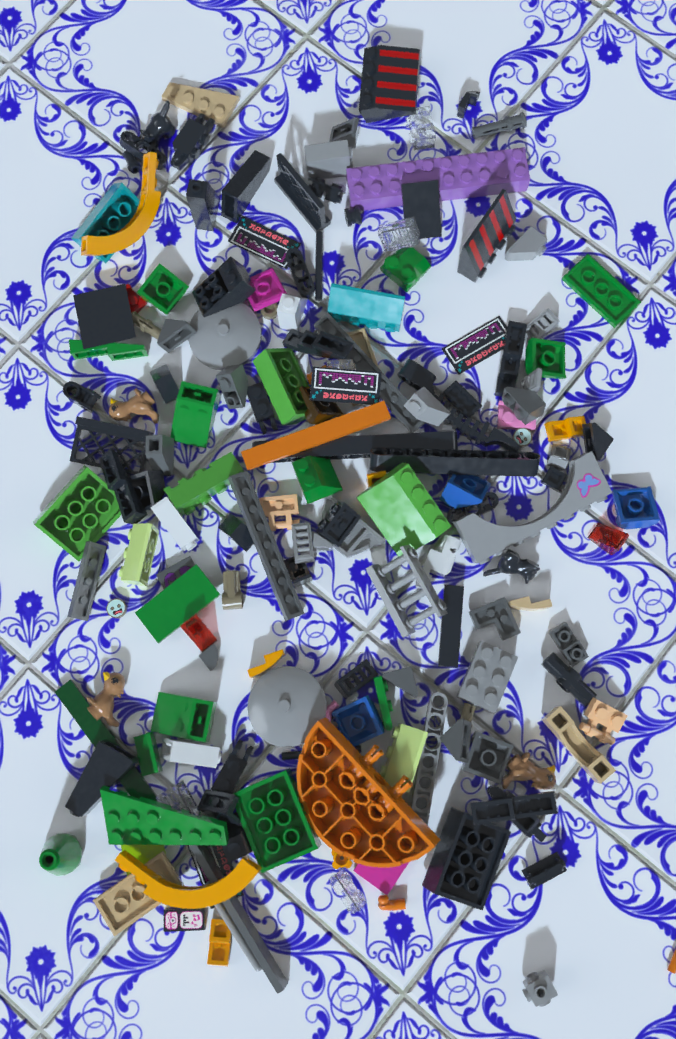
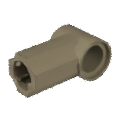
[222,570,243,610]

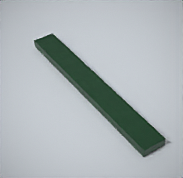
[55,679,162,803]

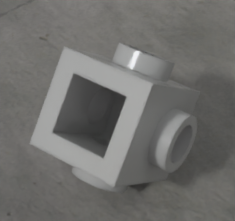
[522,970,558,1007]

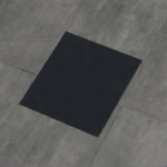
[73,284,136,349]

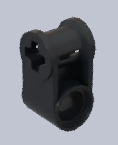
[63,381,101,413]

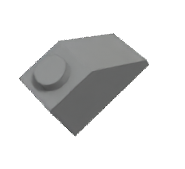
[505,226,548,261]
[404,387,451,426]

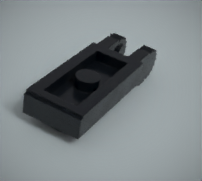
[247,382,278,435]
[211,739,254,794]

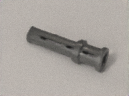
[472,112,527,139]

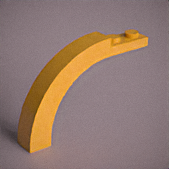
[81,152,161,256]
[115,850,262,909]

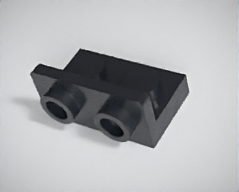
[316,501,362,547]

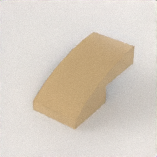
[508,596,552,611]

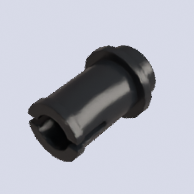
[123,150,141,174]

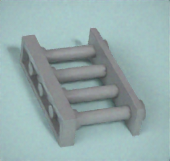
[366,545,448,638]

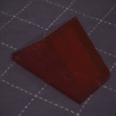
[587,523,629,556]
[180,614,218,652]

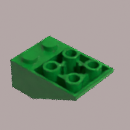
[170,381,221,449]
[150,692,217,742]

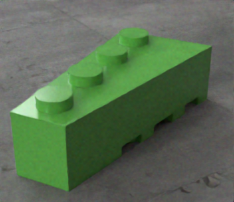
[164,452,244,516]

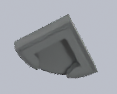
[199,644,218,671]

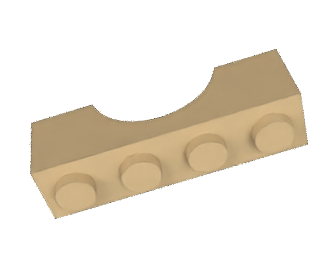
[541,706,616,784]

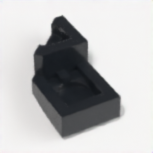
[457,91,481,118]

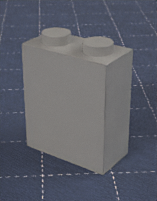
[304,140,353,181]

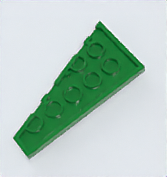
[100,785,229,845]

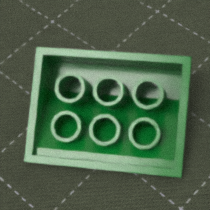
[233,768,322,873]

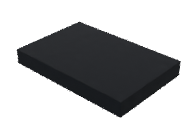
[401,180,442,241]

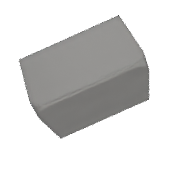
[547,444,571,471]
[313,533,333,551]

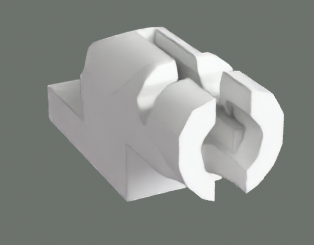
[416,535,462,589]

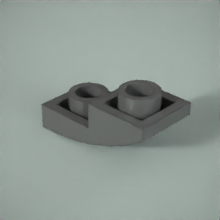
[548,622,589,667]

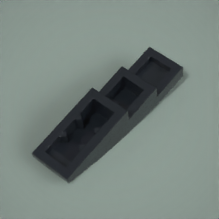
[495,321,527,397]
[282,329,354,359]

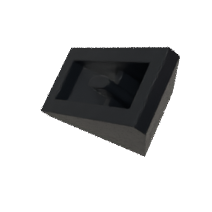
[150,364,179,404]
[582,422,614,461]
[218,513,254,553]
[283,553,313,588]

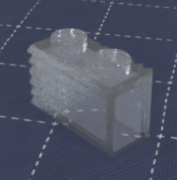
[377,217,420,252]

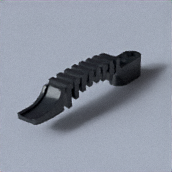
[397,359,520,451]

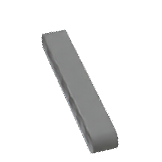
[411,692,448,825]

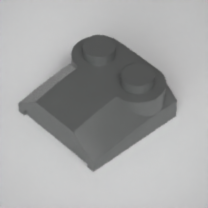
[462,731,514,785]

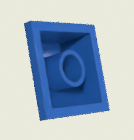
[439,474,491,509]

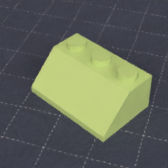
[119,523,160,587]
[379,723,428,793]

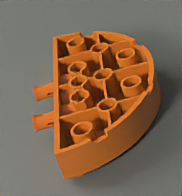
[297,717,441,868]

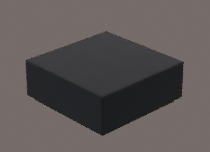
[541,466,567,492]

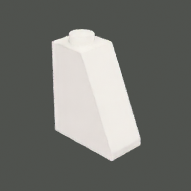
[277,293,308,331]
[151,497,199,551]
[160,738,221,768]

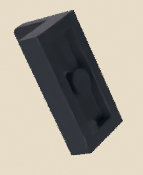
[197,789,241,825]

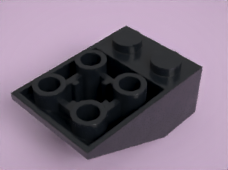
[192,256,256,317]

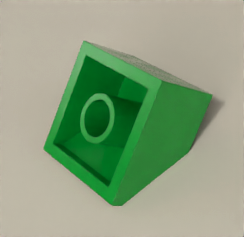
[292,456,343,504]

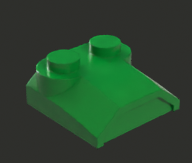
[380,244,431,293]
[137,263,189,315]
[525,338,566,379]

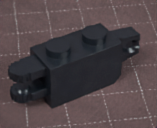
[170,113,215,171]
[486,784,547,842]

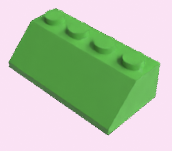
[253,348,310,426]

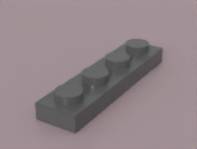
[67,541,106,621]

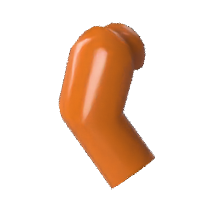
[377,895,406,911]

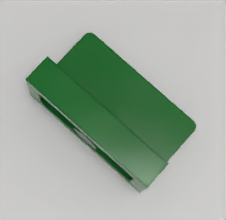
[133,732,163,777]

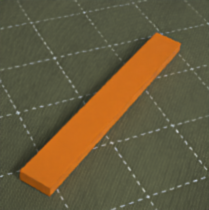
[241,401,391,471]

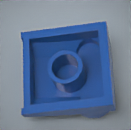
[612,486,660,529]
[331,696,385,747]

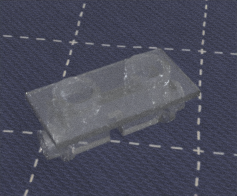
[329,868,367,914]

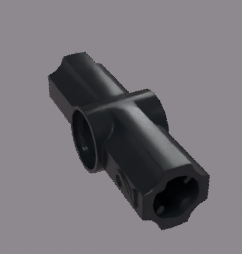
[541,652,597,707]

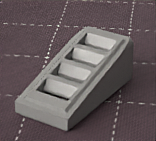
[524,308,560,345]
[520,368,542,393]
[291,522,315,564]

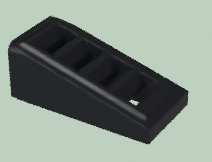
[334,659,378,700]

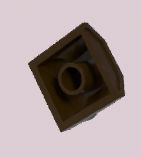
[299,386,344,425]

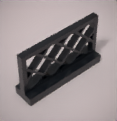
[274,152,331,233]
[69,416,154,475]

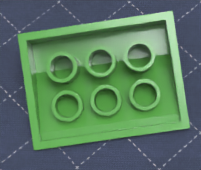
[356,463,451,557]
[33,465,121,562]

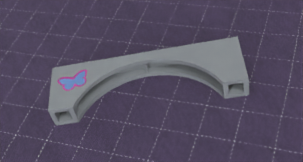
[452,451,612,565]

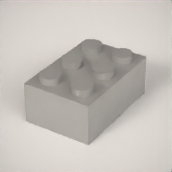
[456,641,518,713]

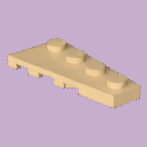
[161,82,240,128]

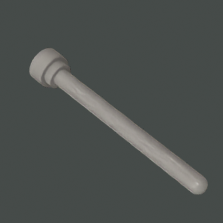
[204,881,262,972]

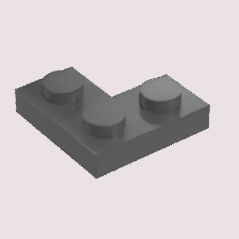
[468,597,521,641]

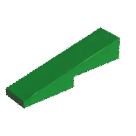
[69,339,148,361]

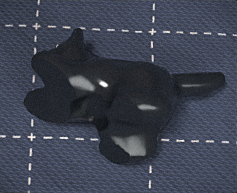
[139,101,176,149]
[483,549,540,584]

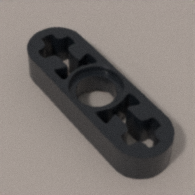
[119,131,167,170]
[286,248,315,299]
[446,492,499,526]

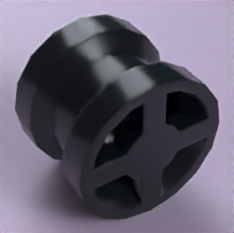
[344,206,362,227]

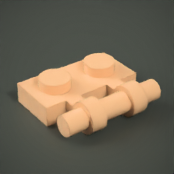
[259,494,300,531]
[579,697,628,745]

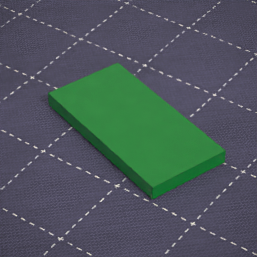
[562,254,641,328]
[135,564,221,644]

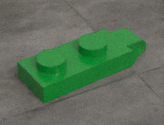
[373,676,393,731]

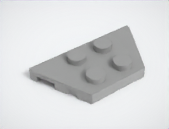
[318,495,385,559]

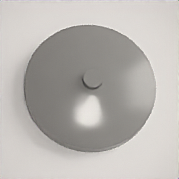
[188,303,262,370]
[248,666,327,747]

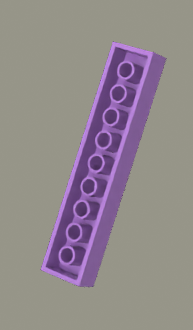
[346,147,530,211]

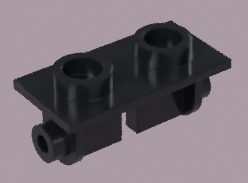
[308,177,346,204]
[521,852,567,890]

